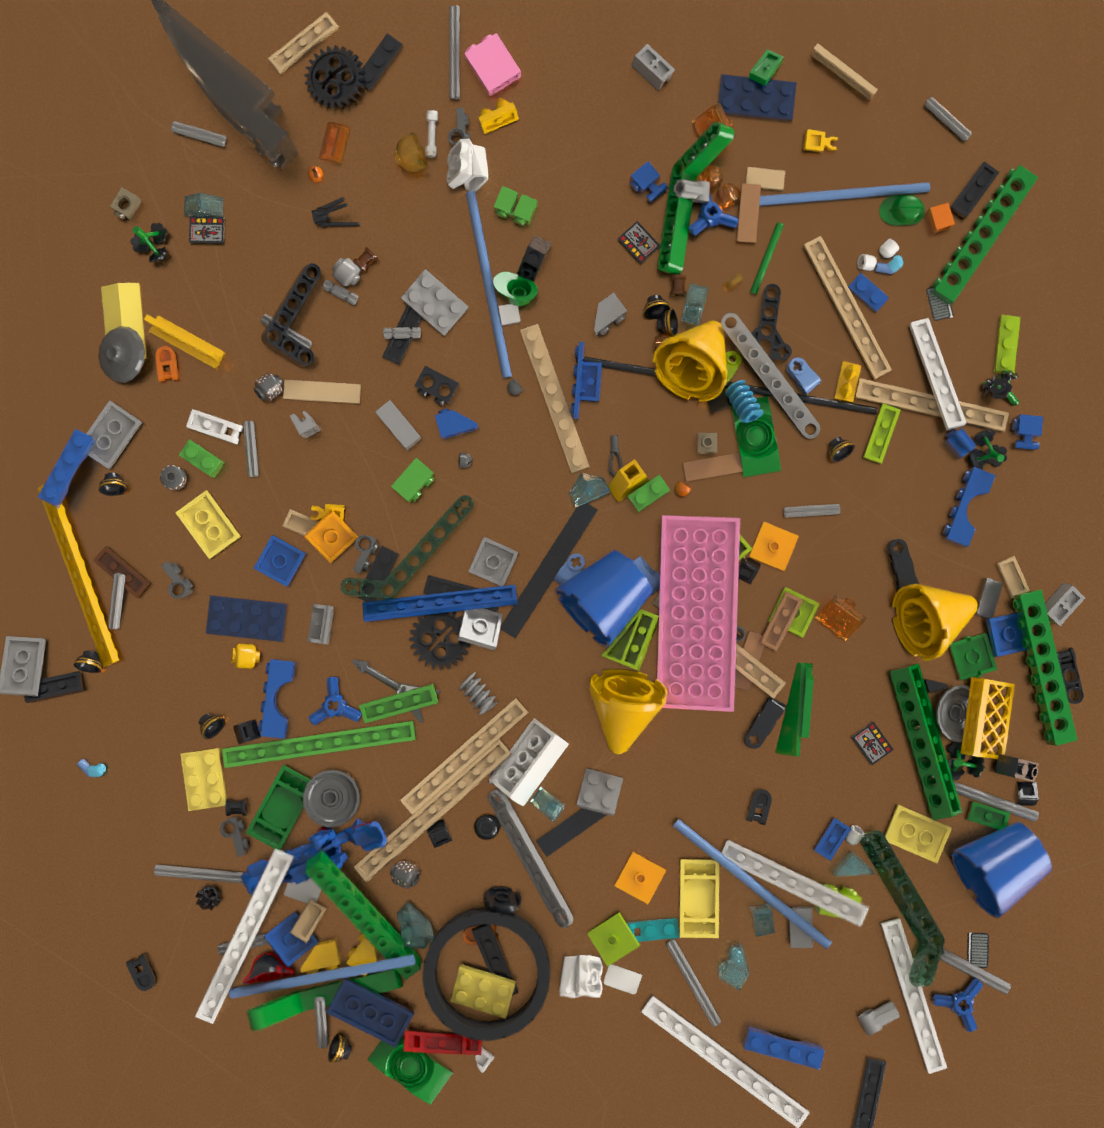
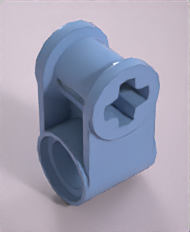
[786,357,821,394]
[553,554,585,585]

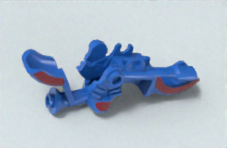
[241,819,387,896]

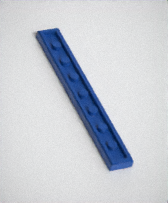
[362,585,517,622]

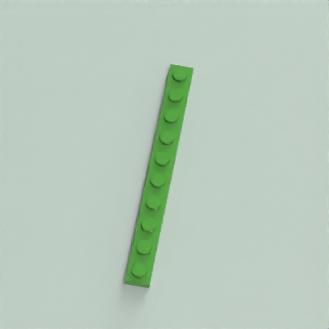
[222,721,416,768]

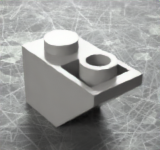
[594,293,627,336]

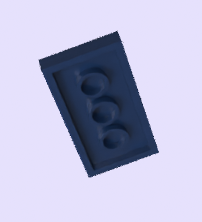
[717,74,797,122]
[206,595,287,642]
[326,977,414,1047]

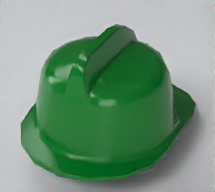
[879,195,925,226]
[493,272,538,306]

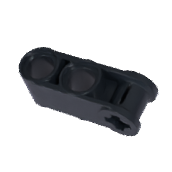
[887,539,919,590]
[1057,647,1084,704]
[744,696,787,749]

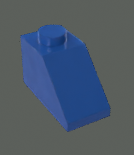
[435,409,479,440]

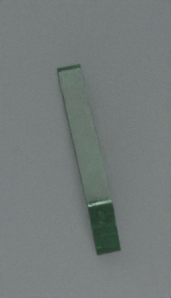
[340,495,474,599]
[861,830,945,987]

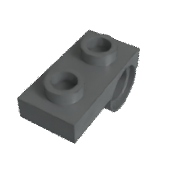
[448,108,470,148]
[353,535,379,574]
[161,561,194,599]
[220,816,249,857]

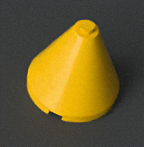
[653,320,727,402]
[892,584,978,661]
[589,669,667,754]

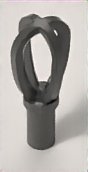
[609,435,623,476]

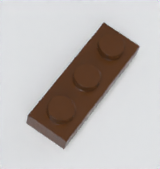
[93,546,150,598]

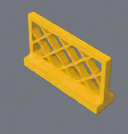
[144,315,225,369]
[960,677,1015,759]

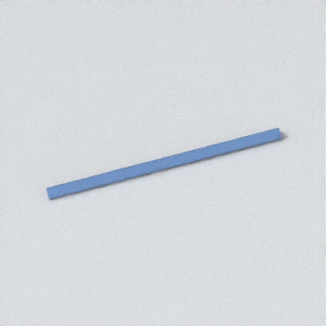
[759,182,930,206]
[466,191,512,379]
[673,819,832,949]
[229,955,415,999]

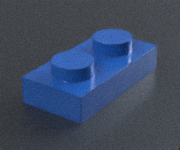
[848,273,889,313]
[814,818,851,861]

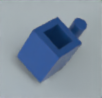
[630,161,668,202]
[1012,414,1043,450]
[944,428,977,459]

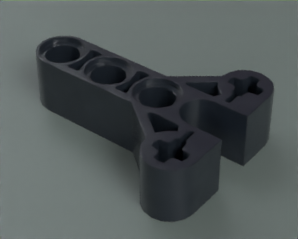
[735,284,792,363]

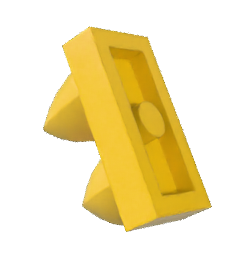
[478,98,519,134]
[834,361,861,403]

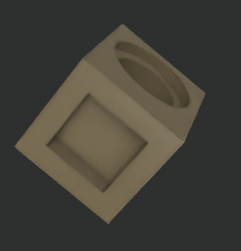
[110,187,142,220]
[696,433,717,454]

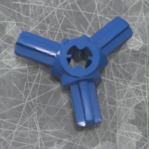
[688,191,738,236]
[308,677,361,725]
[933,979,983,1032]

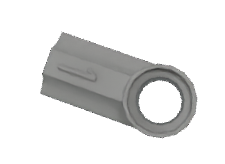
[674,180,710,203]
[858,1001,900,1035]

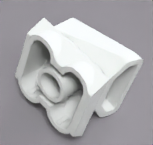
[446,139,488,192]
[559,955,603,998]

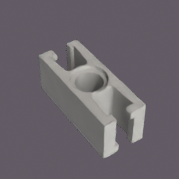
[376,400,422,450]

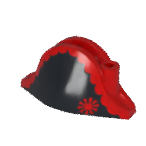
[243,952,294,984]

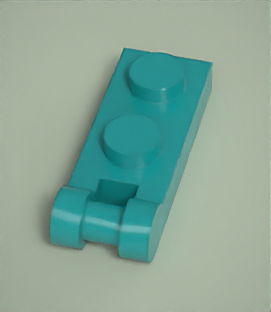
[627,917,680,942]

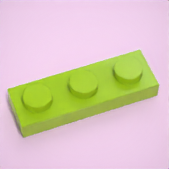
[994,315,1021,373]
[863,403,901,464]

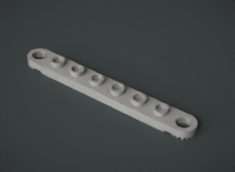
[721,312,820,439]
[487,789,573,928]

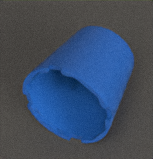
[555,550,653,647]
[952,822,1052,918]

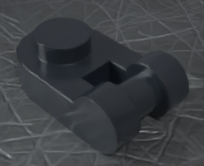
[746,789,772,825]
[126,953,156,991]

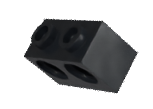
[414,366,460,406]

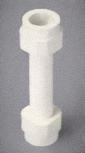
[425,110,438,158]

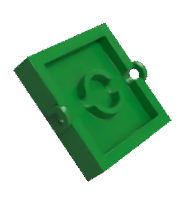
[949,633,998,681]

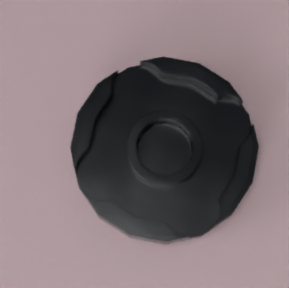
[483,887,522,913]

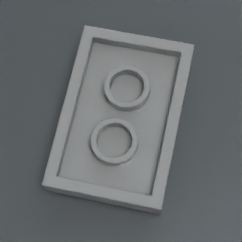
[400,269,468,336]
[86,400,143,469]
[0,636,46,696]

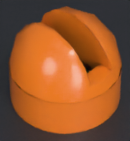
[308,166,323,182]
[675,481,692,497]

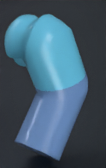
[875,255,904,274]
[77,758,106,777]

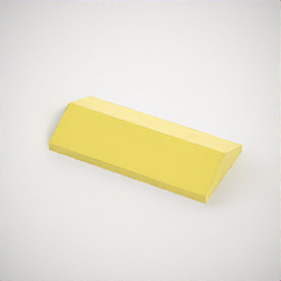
[101,283,147,359]

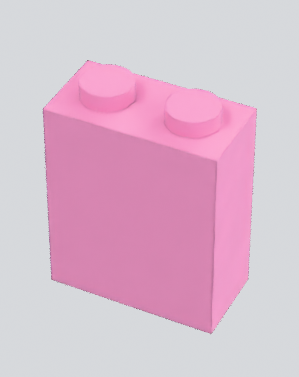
[464,33,521,97]

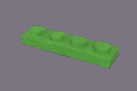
[359,684,439,723]

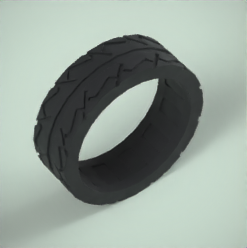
[422,907,550,1041]

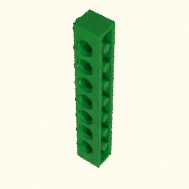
[932,164,1038,306]
[1013,590,1078,746]
[890,663,962,820]
[306,850,421,980]

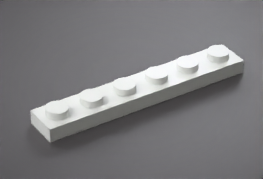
[909,318,966,430]

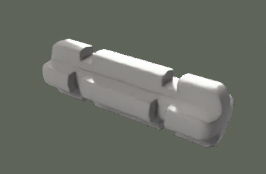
[322,280,359,305]
[383,327,421,339]

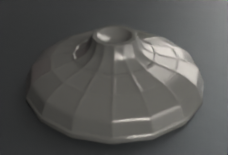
[98,326,145,383]
[936,685,970,742]
[303,770,360,827]

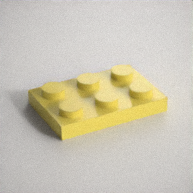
[175,490,241,559]
[181,748,227,811]
[883,804,952,863]
[450,964,516,1019]

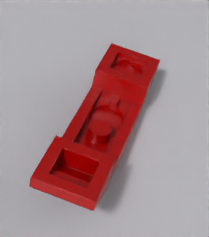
[403,1031,482,1055]

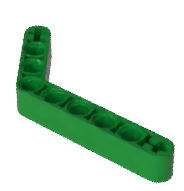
[658,121,734,275]
[246,968,403,1031]

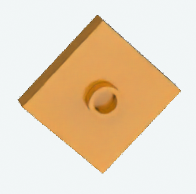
[304,510,358,564]
[749,521,799,572]
[614,851,667,904]

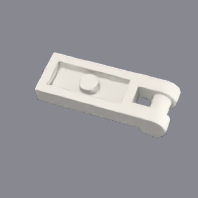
[186,409,243,445]

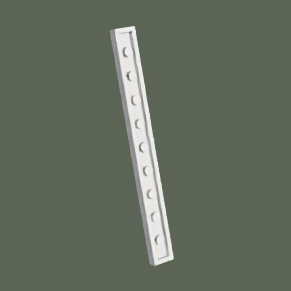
[195,849,293,1024]
[641,995,810,1128]

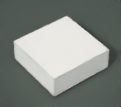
[499,304,521,326]

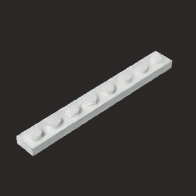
[722,840,869,926]
[880,918,947,1074]

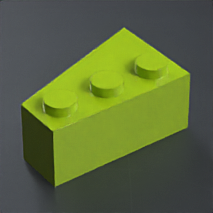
[601,609,659,671]

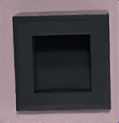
[708,389,732,414]
[738,556,761,585]
[924,679,948,693]
[233,719,261,744]
[1016,782,1039,806]
[427,819,452,848]

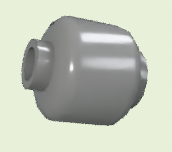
[332,258,361,286]

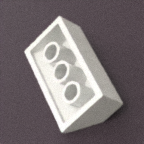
[489,718,569,806]

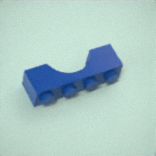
[38,429,95,508]
[943,467,996,548]
[258,659,296,739]
[742,1026,825,1070]

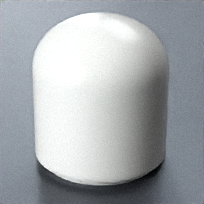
[879,239,899,258]
[857,254,877,271]
[845,825,864,845]

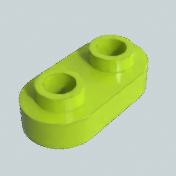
[725,351,742,386]

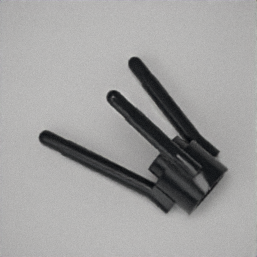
[311,197,360,228]

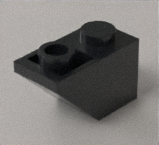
[517,235,552,282]
[995,754,1039,782]

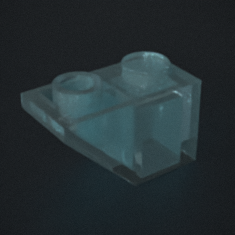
[681,283,709,325]
[397,903,434,949]
[718,943,750,991]

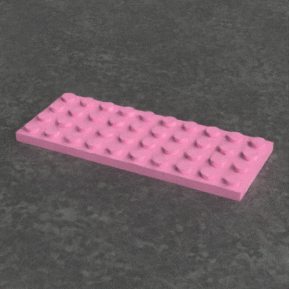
[657,515,740,712]

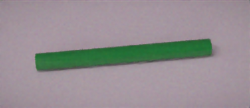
[750,222,784,295]

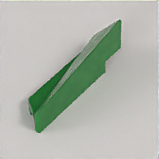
[775,662,814,757]

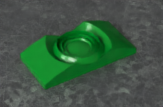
[730,396,781,478]
[246,765,311,850]
[368,1036,453,1105]

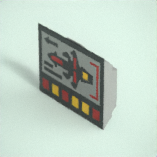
[189,216,225,243]
[618,221,660,263]
[852,722,894,765]

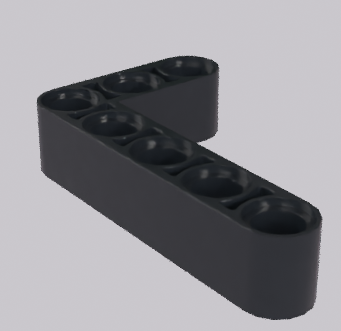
[261,263,321,367]

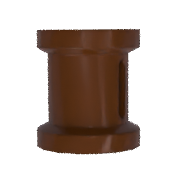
[353,247,378,272]
[670,275,687,297]

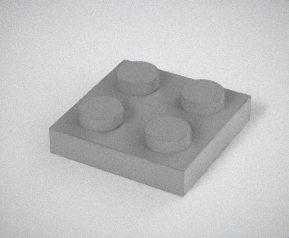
[468,537,519,586]
[457,608,503,650]
[576,768,623,816]

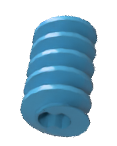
[726,380,764,423]

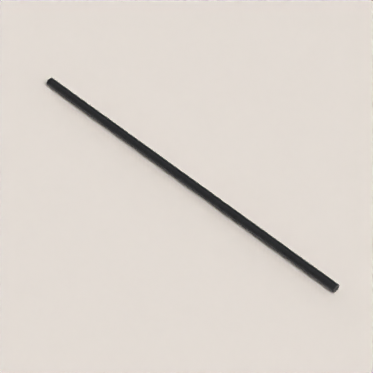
[576,356,877,415]

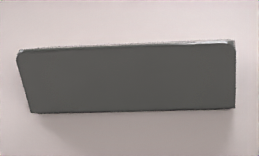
[974,578,1003,619]

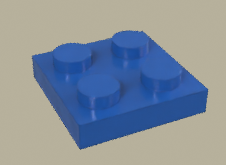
[254,535,306,587]
[986,613,1027,657]
[263,912,318,967]

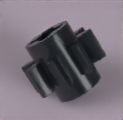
[195,886,220,911]

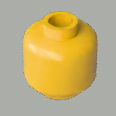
[231,643,260,669]

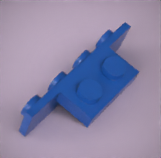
[571,342,602,419]

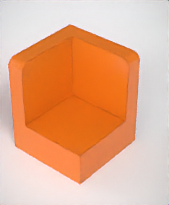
[927,203,955,234]

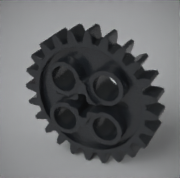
[304,45,366,109]
[409,611,471,670]

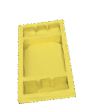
[679,859,719,938]

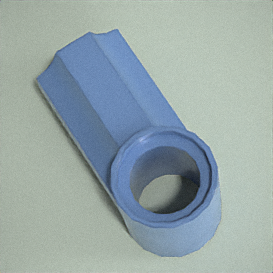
[634,556,660,595]

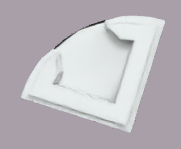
[475,1047,495,1073]

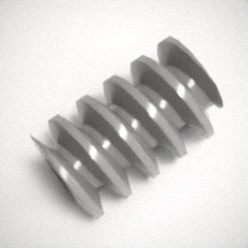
[458,672,499,715]

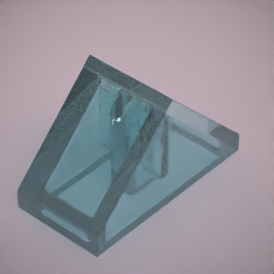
[184,193,223,217]
[569,473,610,507]
[530,787,565,822]
[832,850,874,877]
[749,903,775,937]

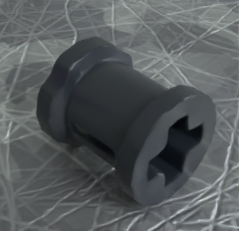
[225,799,247,816]

